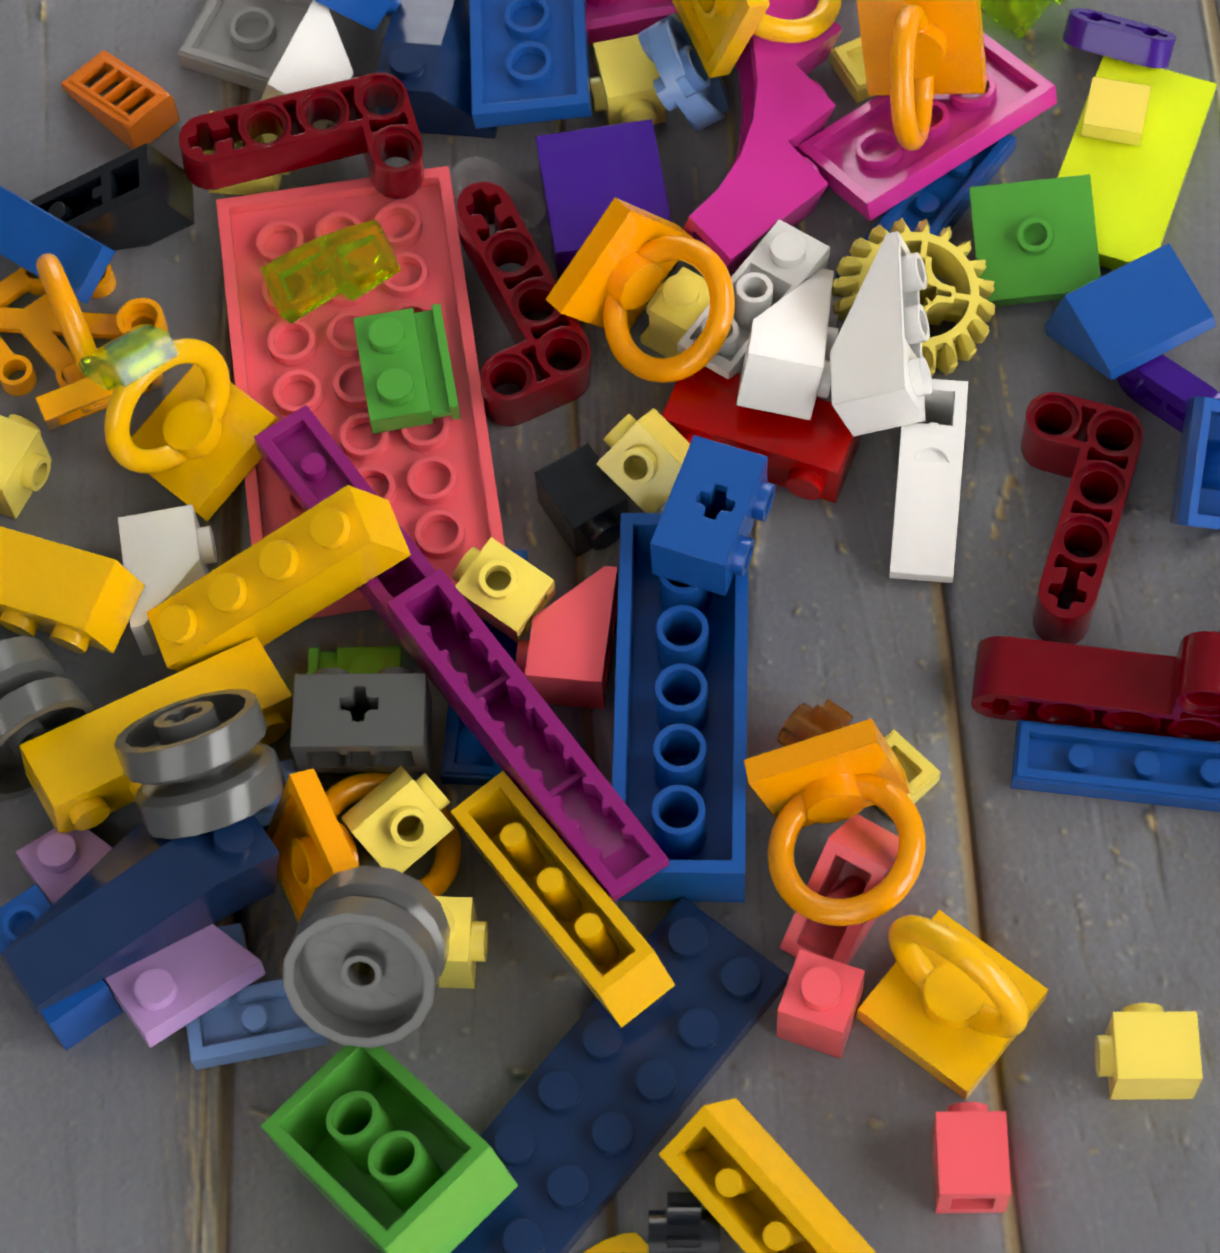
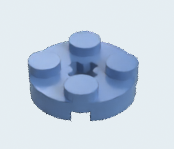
[638,13,729,132]

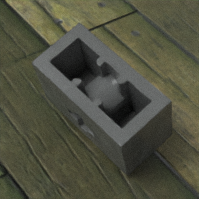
[290,667,432,773]

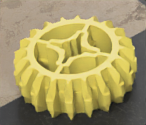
[832,218,995,378]

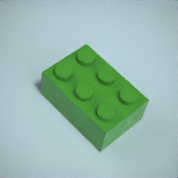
[260,1045,518,1253]

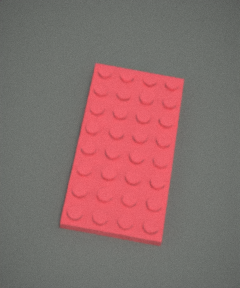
[216,166,505,619]

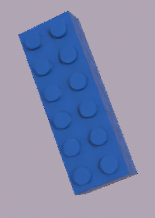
[612,513,749,903]

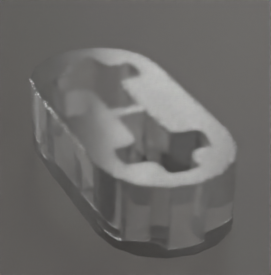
[450,156,548,242]

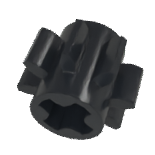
[648,1192,720,1253]

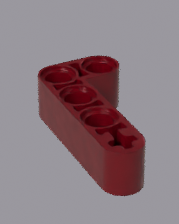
[179,73,424,199]
[457,181,591,427]
[1020,392,1144,644]
[971,631,1220,742]

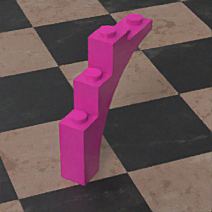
[683,0,842,277]

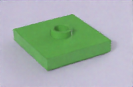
[969,174,1101,306]

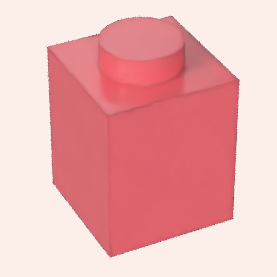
[776,949,865,1059]
[931,1102,1011,1213]

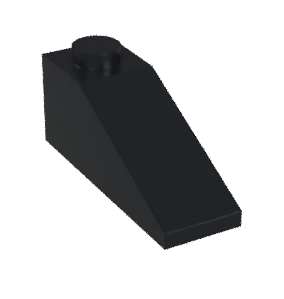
[29,143,195,250]

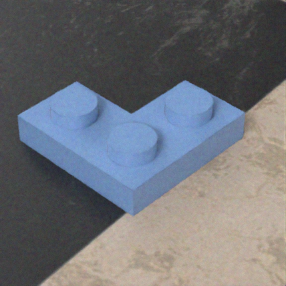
[186,923,329,1070]

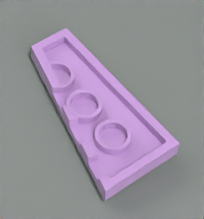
[16,828,266,1048]

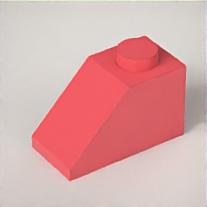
[515,566,619,709]
[779,814,899,965]

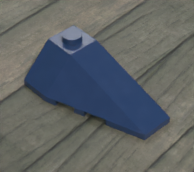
[377,0,498,139]
[2,814,280,1013]

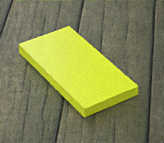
[1057,56,1217,270]

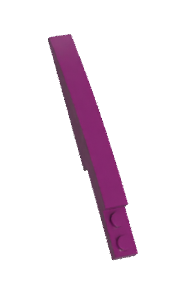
[254,405,669,902]

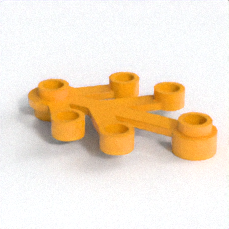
[0,263,168,396]

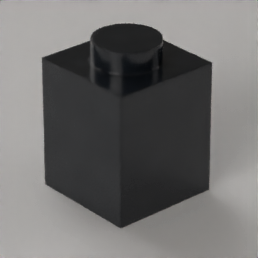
[535,443,629,557]

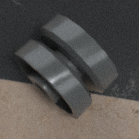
[0,635,96,802]
[114,689,286,839]
[283,865,450,1048]

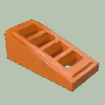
[61,50,180,150]

